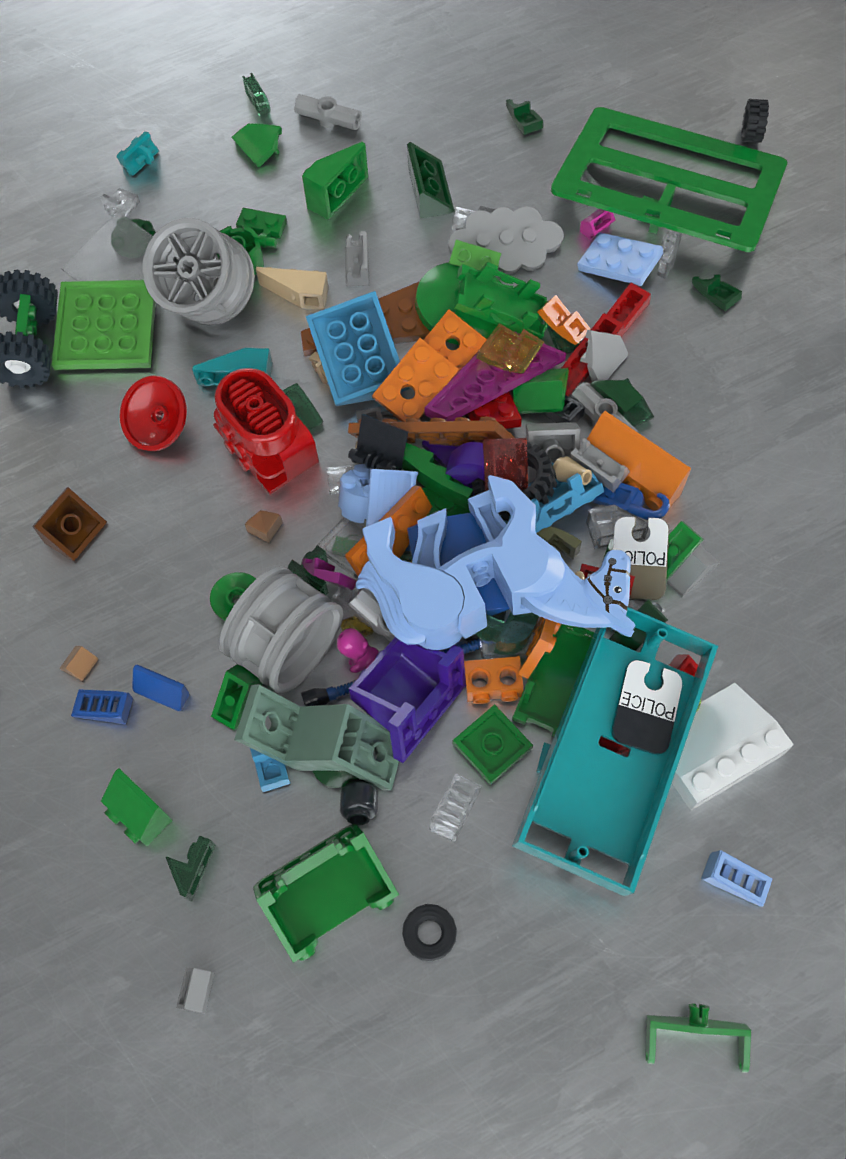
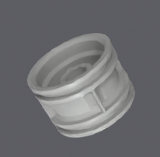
[142,218,255,325]
[219,566,343,694]

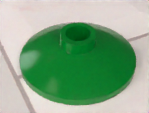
[210,572,256,621]

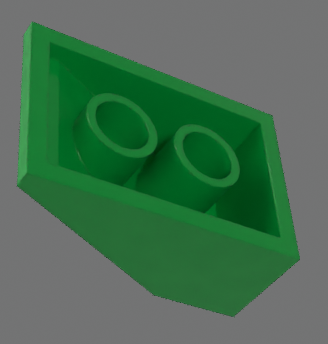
[302,142,368,220]

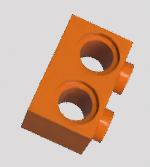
[464,656,524,704]

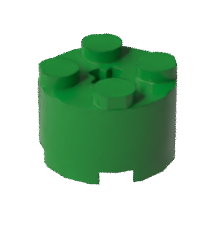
[215,225,264,275]

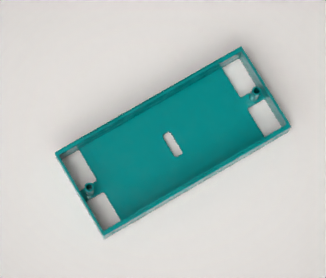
[512,607,718,896]

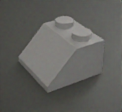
[526,422,580,481]

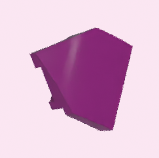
[302,558,358,592]

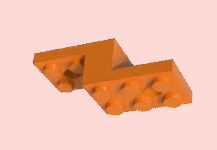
[372,309,487,422]

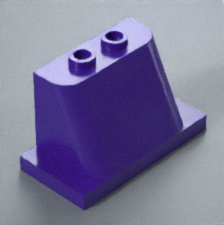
[349,637,466,763]

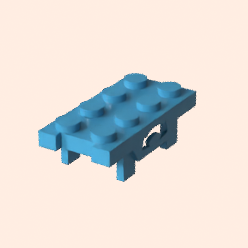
[500,462,604,533]

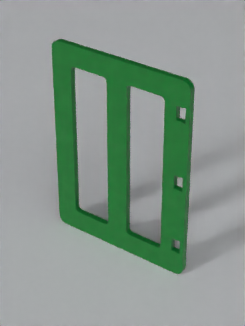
[551,107,788,252]

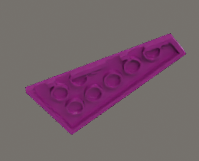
[424,327,566,421]

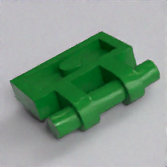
[236,207,287,248]

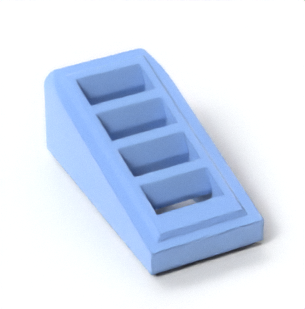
[701,850,772,907]

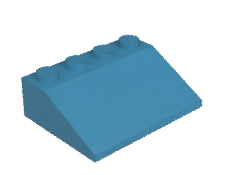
[306,291,410,406]

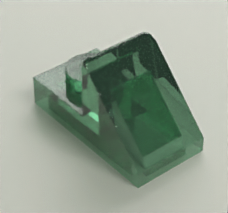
[166,835,216,902]

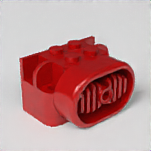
[213,368,319,495]

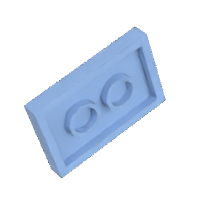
[577,232,663,286]

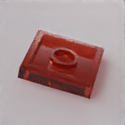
[483,438,528,491]

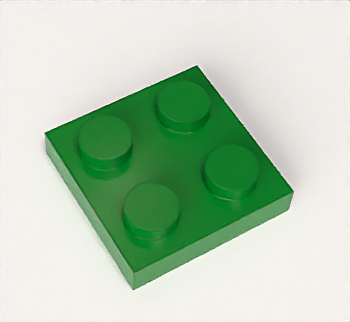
[452,704,533,785]

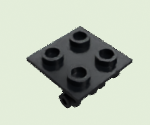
[348,414,409,470]

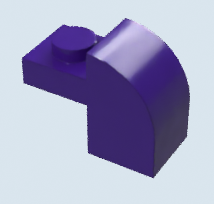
[445,442,511,485]

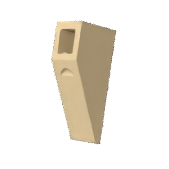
[256,267,329,310]

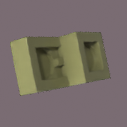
[536,526,582,559]

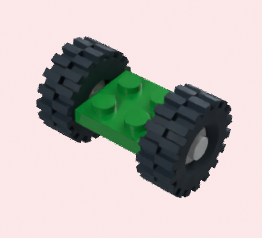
[0,269,58,388]

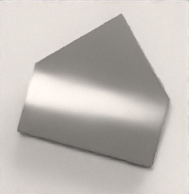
[580,330,628,382]

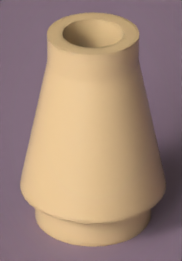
[553,456,592,485]

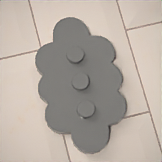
[448,206,564,275]

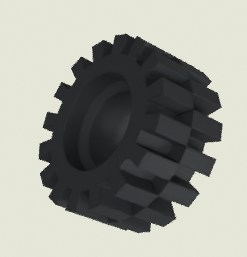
[741,99,769,143]

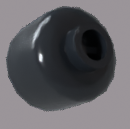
[340,779,378,825]

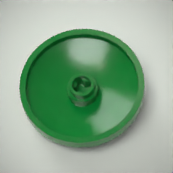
[415,262,502,345]

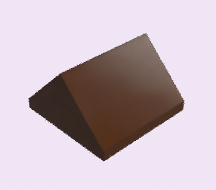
[32,487,107,561]

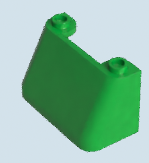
[253,824,399,963]

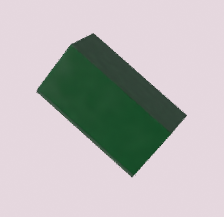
[407,142,455,218]

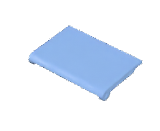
[366,469,418,551]

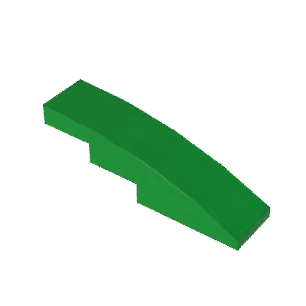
[402,443,473,510]

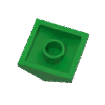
[513,368,569,414]

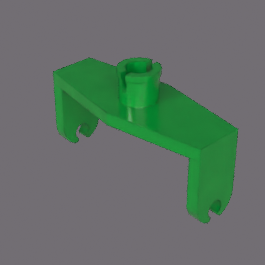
[645,1003,751,1073]

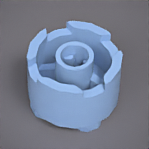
[338,464,371,523]

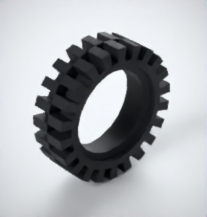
[471,441,557,521]

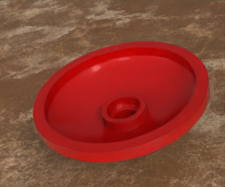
[120,376,187,451]

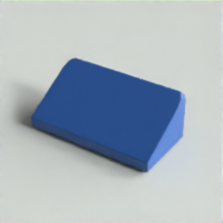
[132,664,190,711]

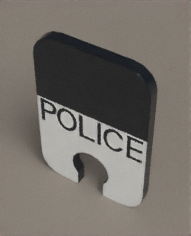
[612,660,682,755]

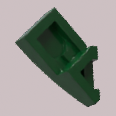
[590,380,644,416]

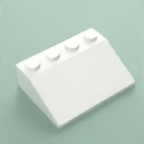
[672,683,794,811]

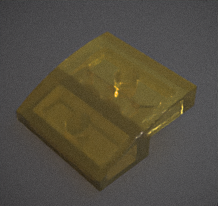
[476,323,544,374]

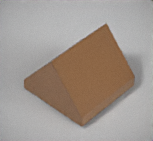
[60,646,99,682]

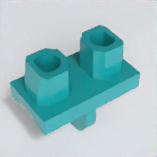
[116,131,159,176]

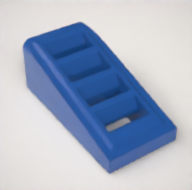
[71,689,133,725]

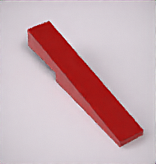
[561,283,651,397]

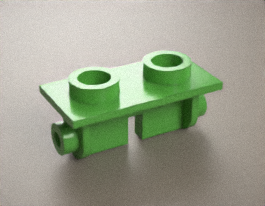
[449,240,502,277]

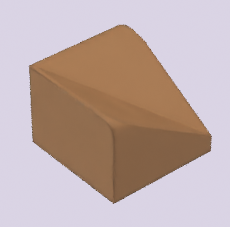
[245,510,283,543]

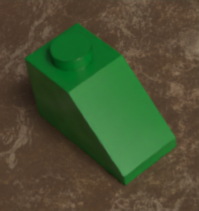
[211,664,263,730]

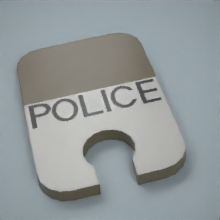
[613,517,669,600]

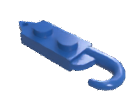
[591,483,670,520]

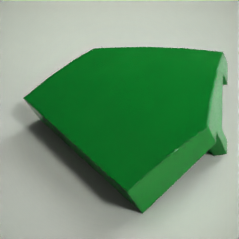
[231,123,282,168]

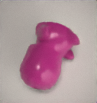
[337,628,379,673]

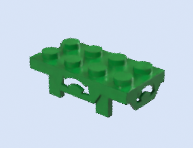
[454,262,548,341]
[512,624,594,738]

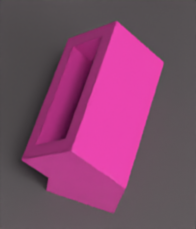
[580,209,615,240]

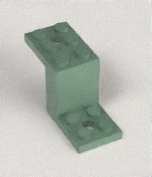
[234,684,399,791]

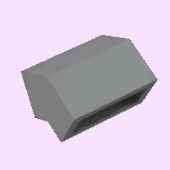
[176,967,215,1014]

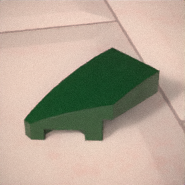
[506,99,544,135]
[692,274,742,311]

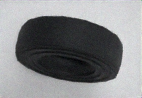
[402,904,457,961]

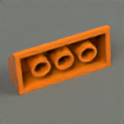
[587,411,691,511]

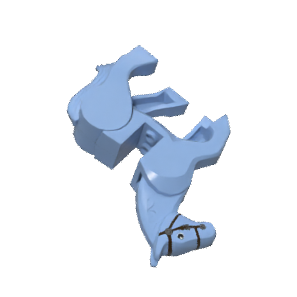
[356,475,635,650]

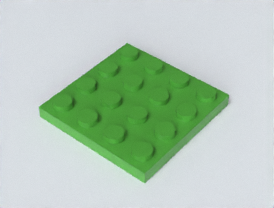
[52,280,156,370]

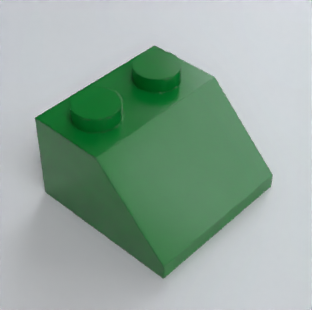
[101,768,173,846]

